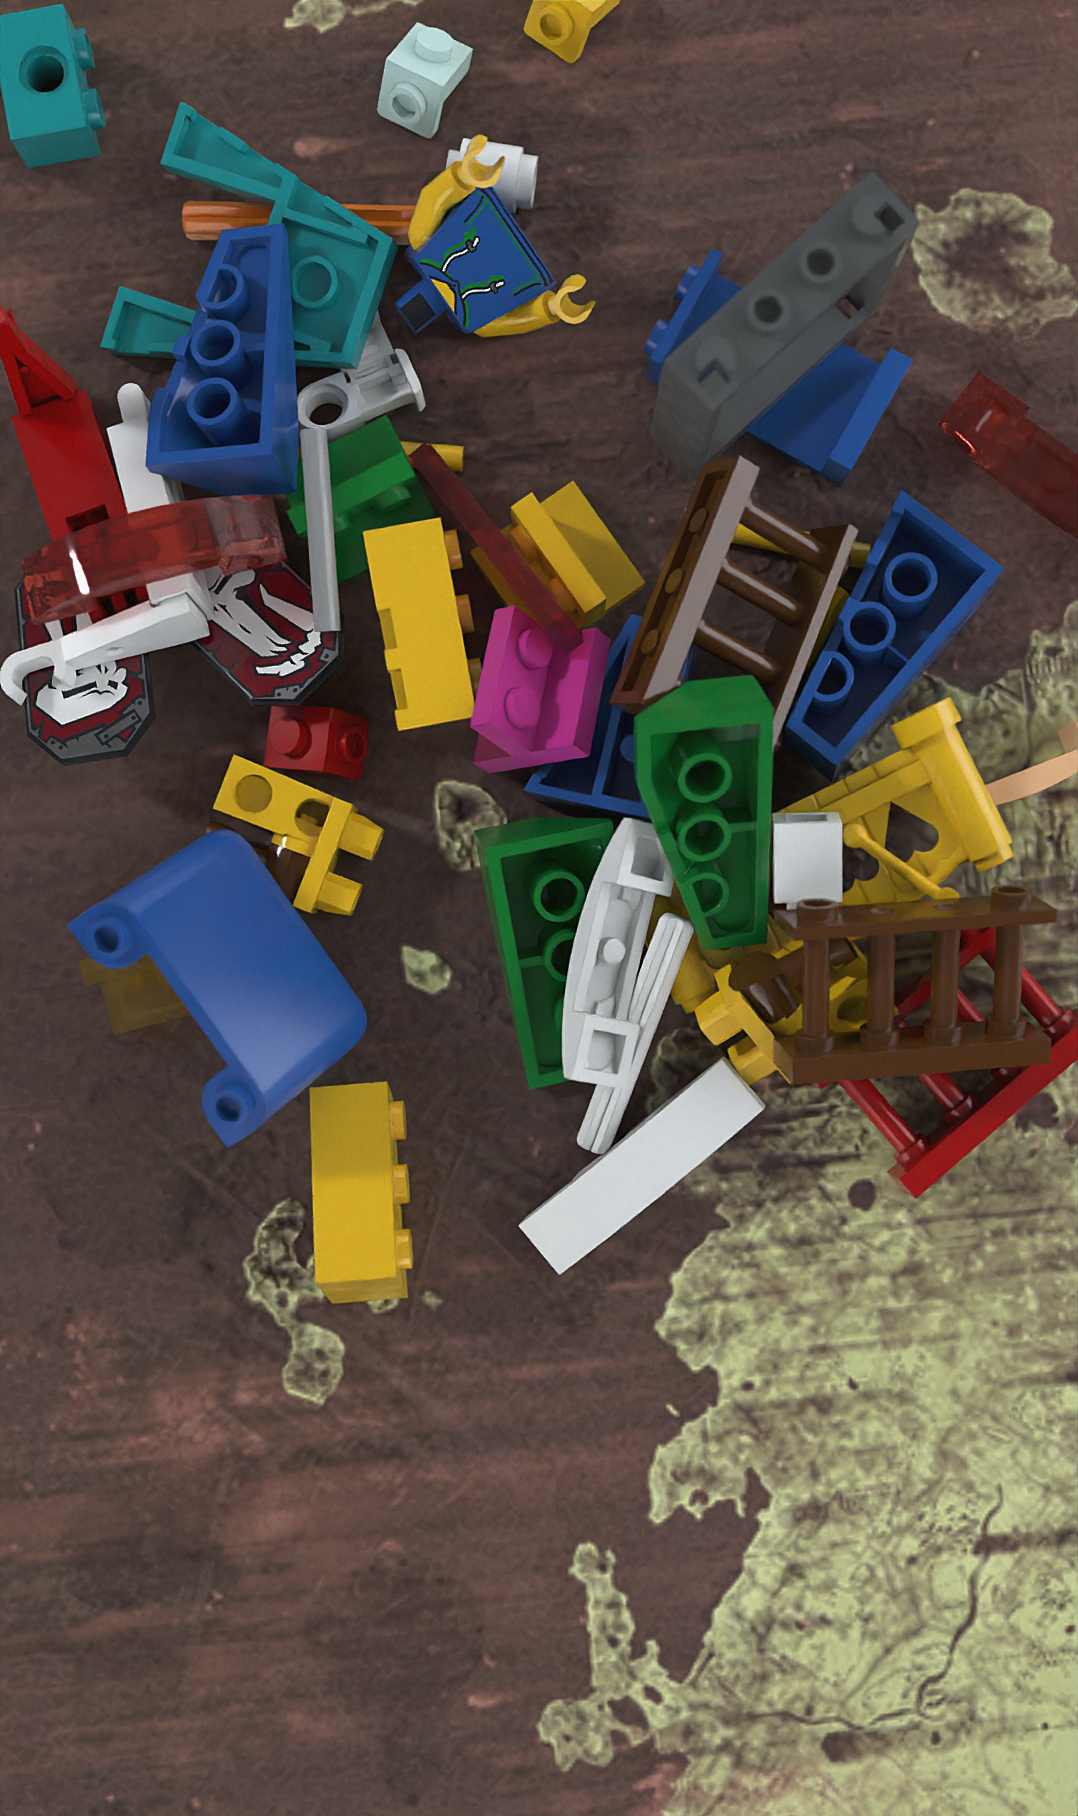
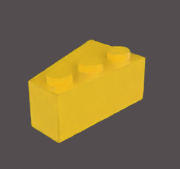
[309,1082,413,1304]

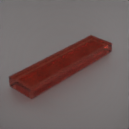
[408,442,584,656]

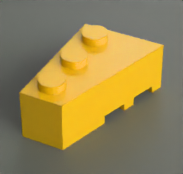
[363,517,482,731]

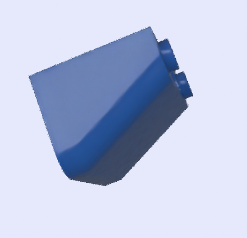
[67,829,367,1148]

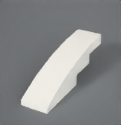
[519,1057,765,1275]

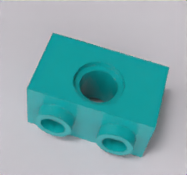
[0,4,106,169]

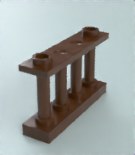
[609,456,858,755]
[773,885,1057,1085]

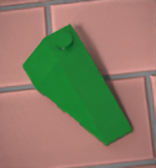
[473,817,614,1090]

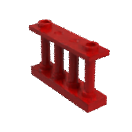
[811,927,1078,1199]

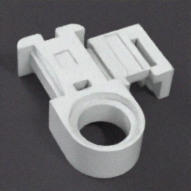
[297,310,425,444]

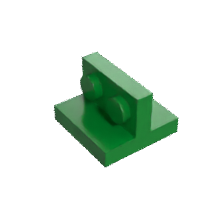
[284,415,444,587]

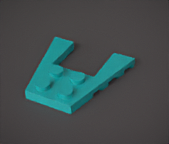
[100,102,398,370]

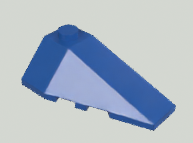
[145,223,299,498]

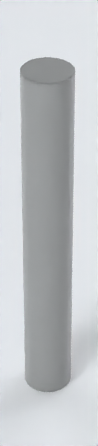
[300,428,341,632]

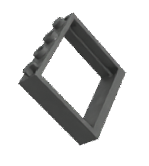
[649,171,920,481]

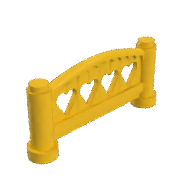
[645,696,1014,1014]

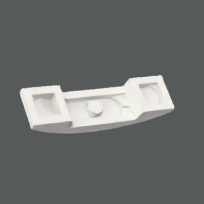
[562,818,674,1089]

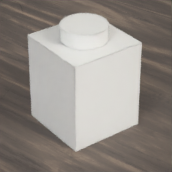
[771,812,842,909]

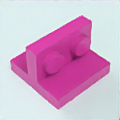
[470,605,611,774]

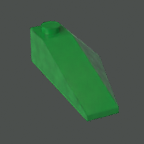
[634,675,774,951]

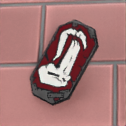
[189,521,345,707]
[14,550,156,766]

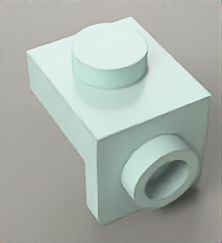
[377,22,473,138]

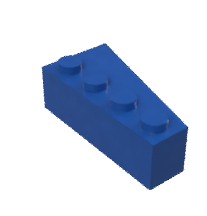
[782,490,1004,782]

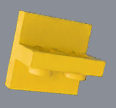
[470,481,645,637]

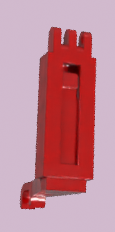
[0,302,155,624]

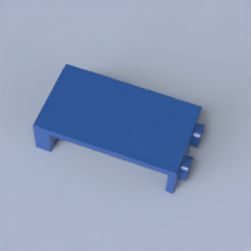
[643,248,913,487]

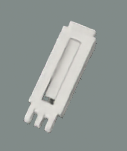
[0,383,216,705]

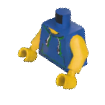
[394,135,596,338]

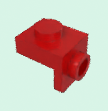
[263,706,369,780]

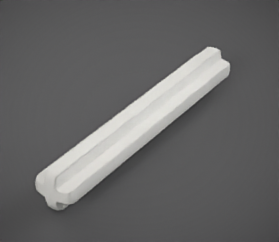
[577,913,694,1154]

